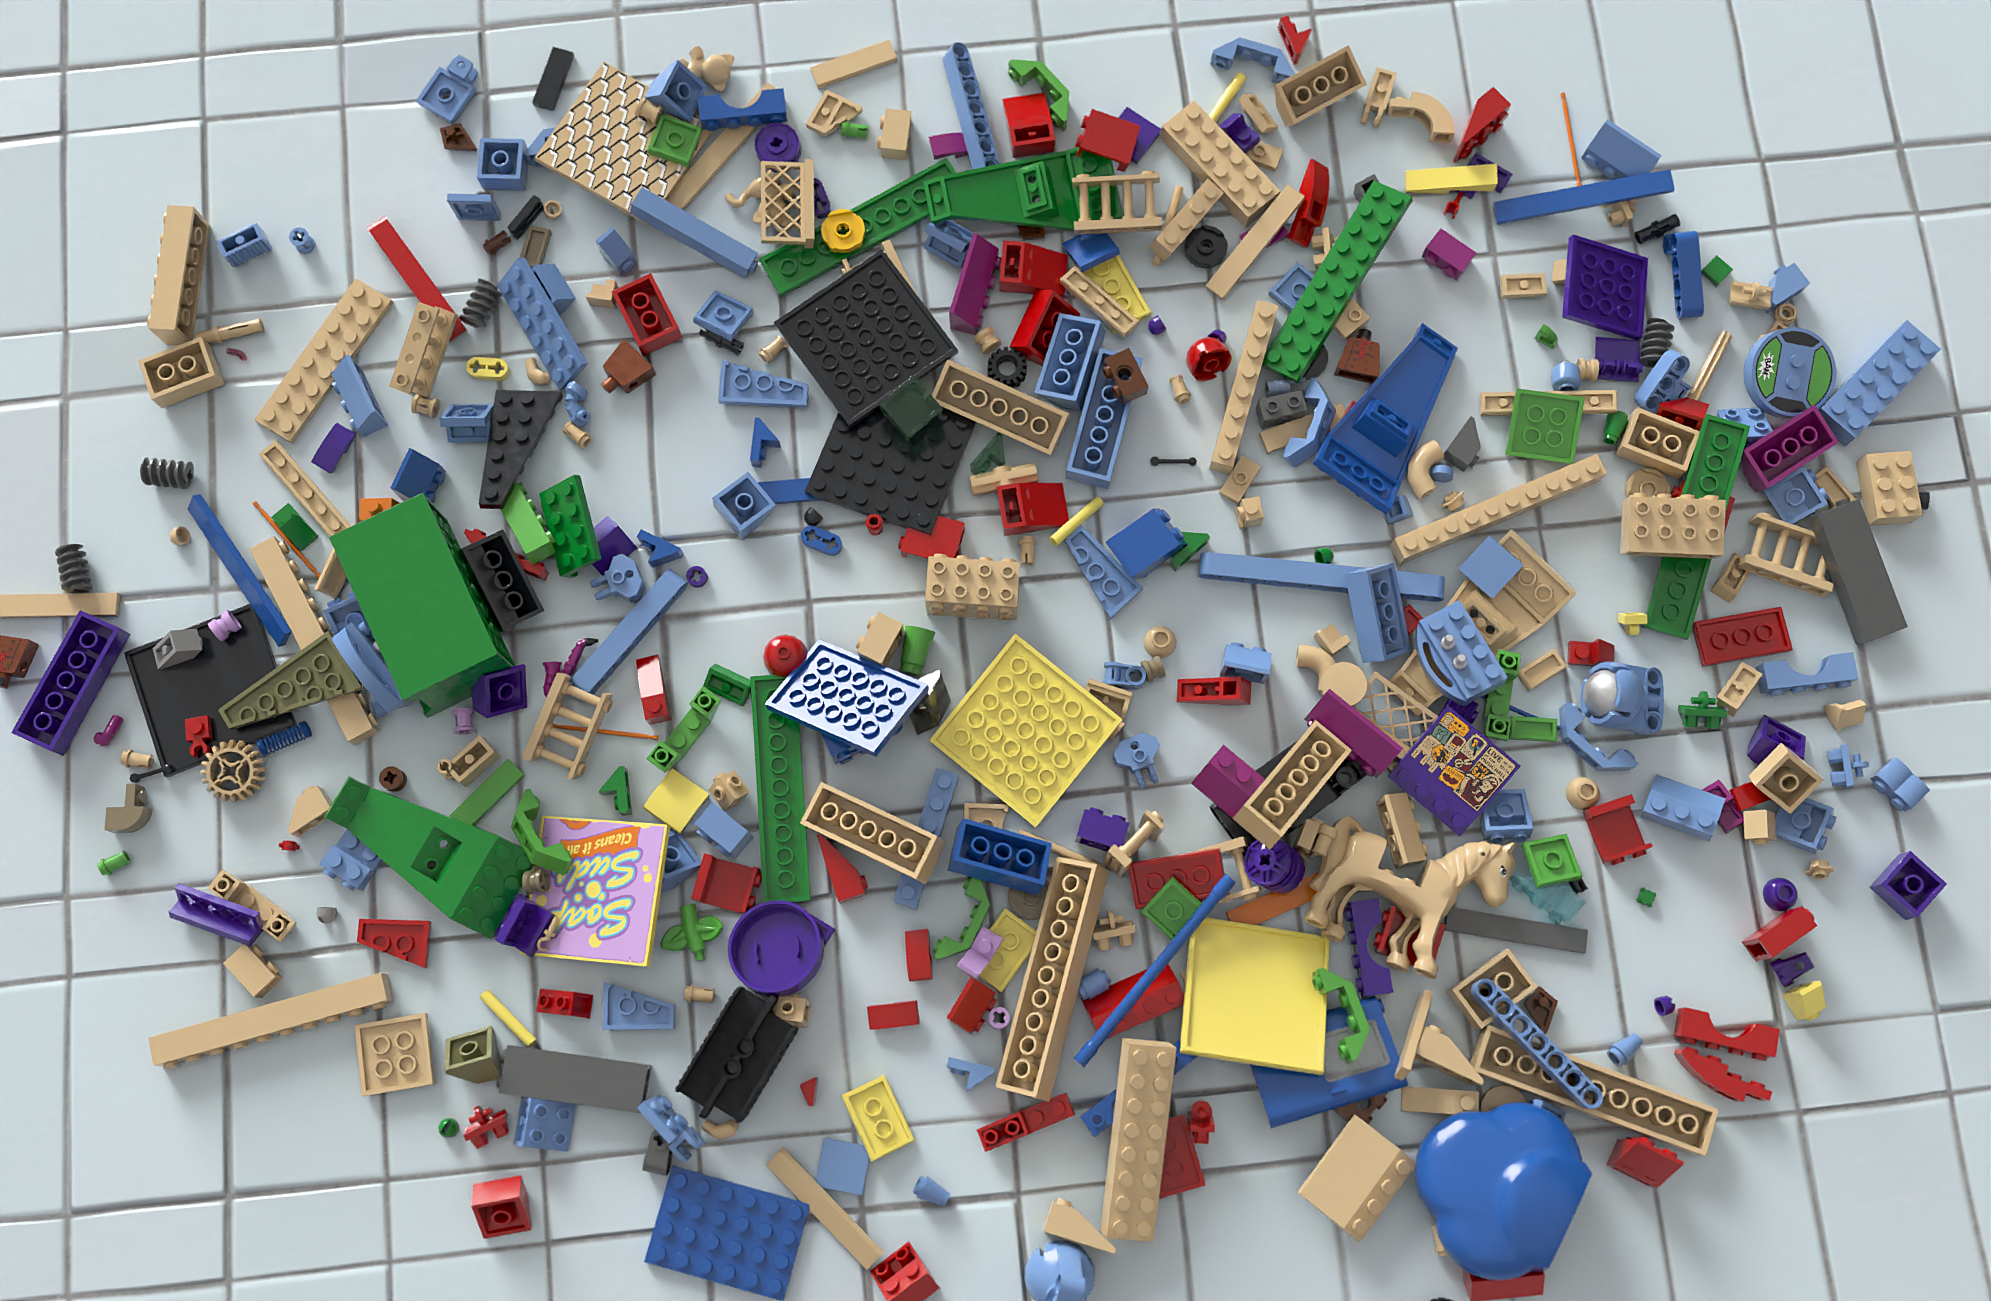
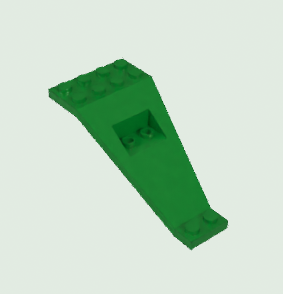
[923,147,1124,231]
[324,776,534,939]

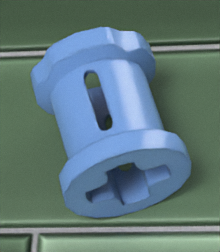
[289,227,315,254]

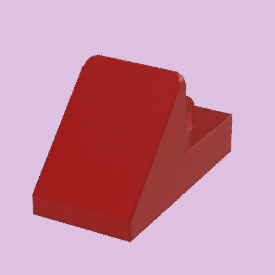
[1278,16,1312,65]
[1568,639,1614,667]

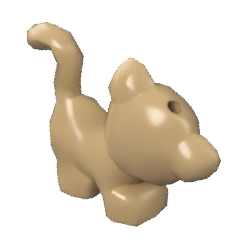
[679,46,735,115]
[725,170,796,227]

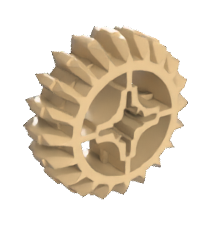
[200,740,266,802]

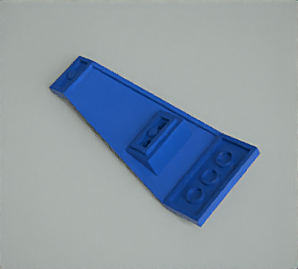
[1313,323,1458,514]

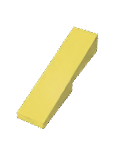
[1405,164,1497,194]

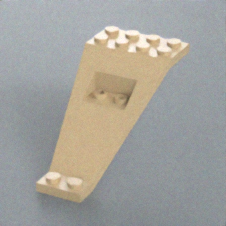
[1387,529,1578,717]

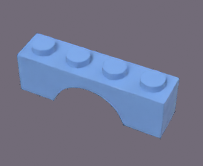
[1755,652,1859,696]

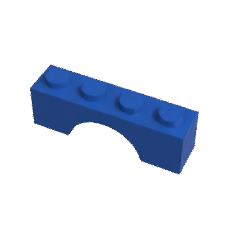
[698,88,787,131]

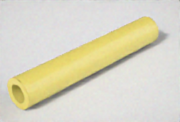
[1209,72,1246,123]
[1049,497,1104,546]
[480,989,537,1048]

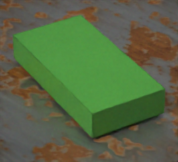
[1509,716,1557,742]

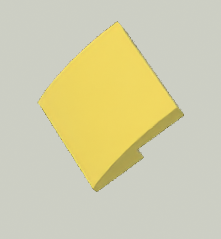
[643,768,709,834]

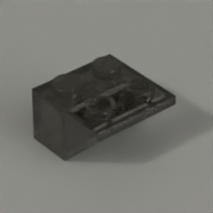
[908,670,951,735]

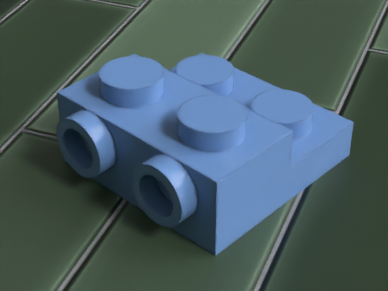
[1762,466,1829,524]
[323,591,366,635]
[1480,789,1533,844]
[1775,798,1837,854]
[319,829,383,891]

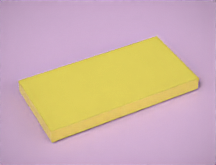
[1072,255,1151,334]

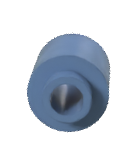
[1078,968,1111,1000]

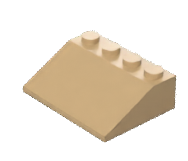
[1297,1114,1416,1242]

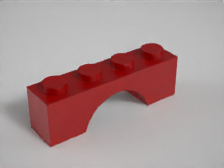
[1674,1007,1780,1061]

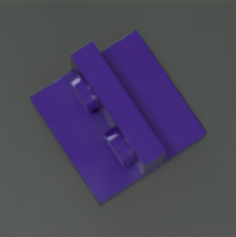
[495,893,556,957]

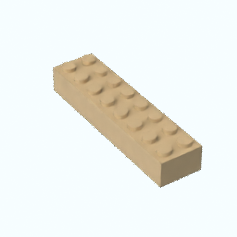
[1100,1038,1176,1242]

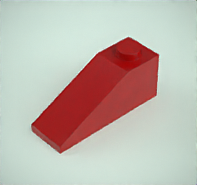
[636,654,672,725]
[1177,676,1251,705]
[817,834,869,904]

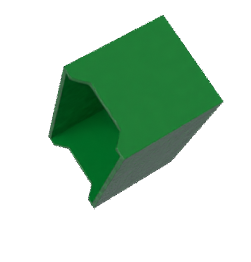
[329,493,515,718]

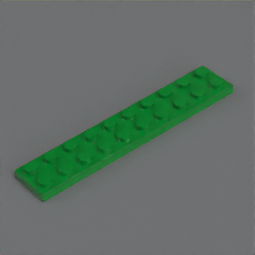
[759,158,956,297]
[1262,181,1413,384]
[1642,414,1750,640]
[750,675,811,903]

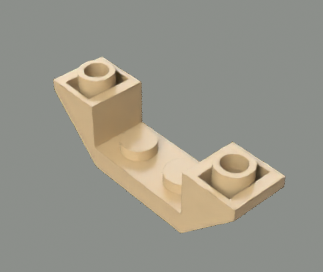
[208,869,296,942]

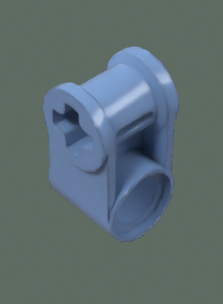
[1102,662,1146,690]

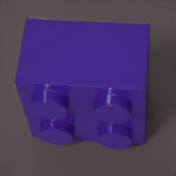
[1075,807,1130,852]
[1869,851,1947,920]

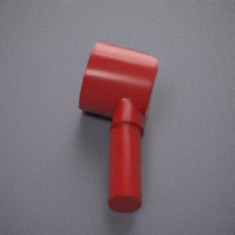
[1443,192,1464,219]

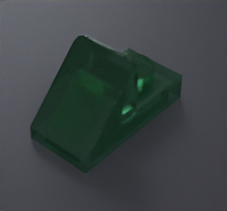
[970,432,1005,475]

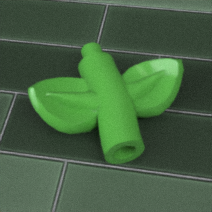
[660,904,723,961]

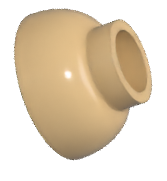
[1144,626,1176,658]
[1566,777,1600,810]

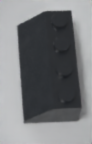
[458,529,545,633]

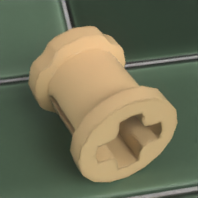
[635,98,663,125]
[411,394,440,419]

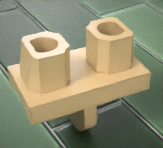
[1601,199,1638,228]
[1312,227,1338,269]
[1729,281,1772,310]
[1093,910,1136,951]

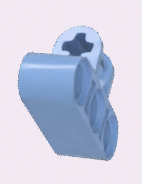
[1634,350,1692,413]

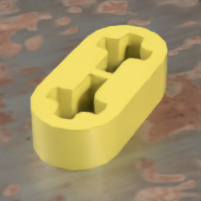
[466,357,510,381]

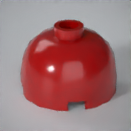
[1186,337,1232,381]
[763,634,808,677]

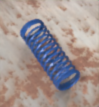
[257,721,312,757]

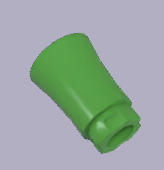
[900,625,936,676]

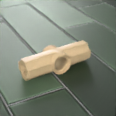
[969,463,1038,496]

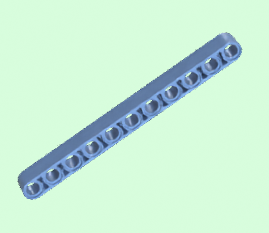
[1198,552,1445,602]

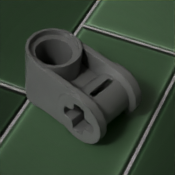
[643,1130,673,1176]

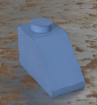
[596,227,637,276]
[1765,263,1810,314]

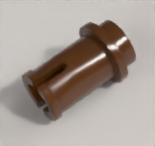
[482,230,512,256]

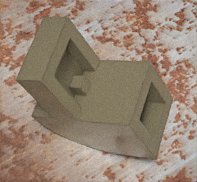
[105,784,152,833]

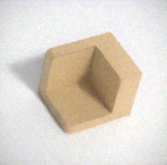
[586,279,619,309]
[1314,624,1351,657]

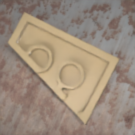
[963,803,1009,829]

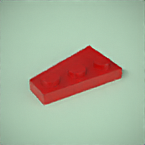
[357,919,431,968]
[1159,1114,1206,1199]

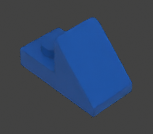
[750,418,781,467]
[637,529,684,568]

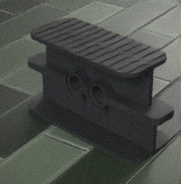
[675,986,799,1123]

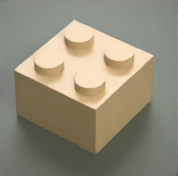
[856,612,905,667]
[1748,743,1824,814]

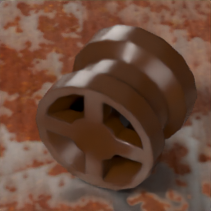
[379,766,407,792]

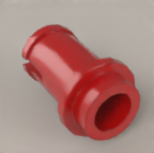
[865,514,883,536]

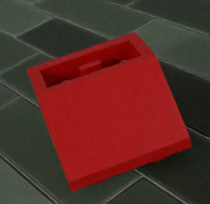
[870,1242,940,1301]

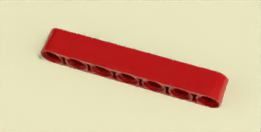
[367,216,467,342]

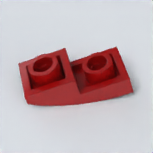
[1730,781,1771,811]
[905,929,933,982]
[867,1000,920,1030]

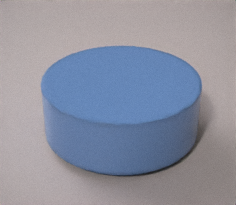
[1430,465,1454,482]

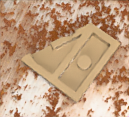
[806,89,863,137]

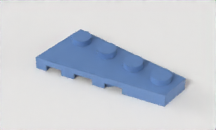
[718,360,809,408]
[1065,525,1143,620]

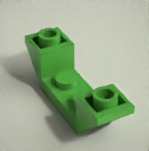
[1008,59,1069,131]
[1482,649,1521,741]
[646,686,722,773]
[511,788,572,875]
[932,876,990,961]
[1312,968,1370,1064]

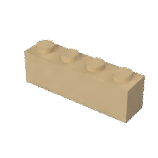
[1149,179,1224,262]

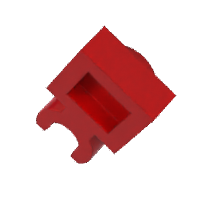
[185,715,213,758]

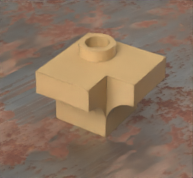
[1333,298,1370,340]

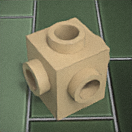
[708,771,750,812]
[773,994,811,1028]

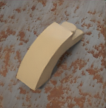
[1387,91,1455,143]

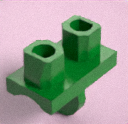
[1678,691,1727,729]

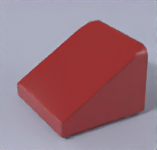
[800,1077,818,1107]

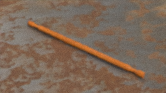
[1561,92,1581,186]
[253,501,321,579]
[553,724,658,740]

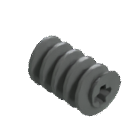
[459,278,502,328]
[1639,318,1675,368]
[140,457,194,489]
[55,544,93,594]

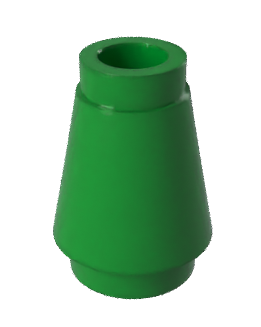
[1603,410,1628,445]

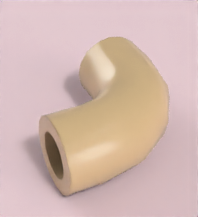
[1407,440,1444,499]
[1296,645,1336,693]

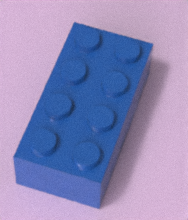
[947,818,1052,895]

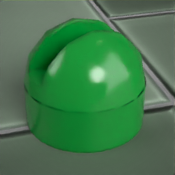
[1314,547,1334,564]
[438,1118,459,1138]

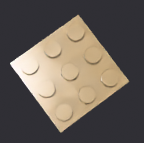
[355,1013,435,1096]

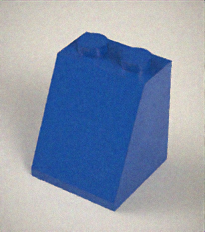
[1105,508,1186,578]

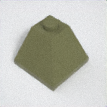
[445,1026,501,1084]

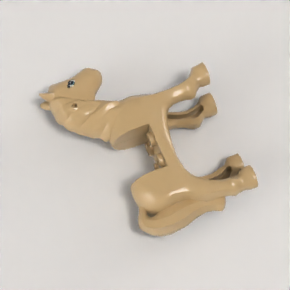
[1304,816,1516,979]

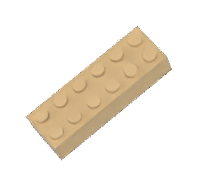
[1160,101,1280,228]
[147,205,210,345]
[930,360,1072,455]
[1233,720,1352,850]
[800,782,947,885]

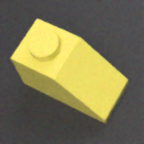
[1782,980,1826,1021]

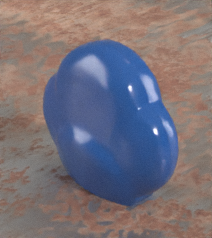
[1415,1102,1592,1280]

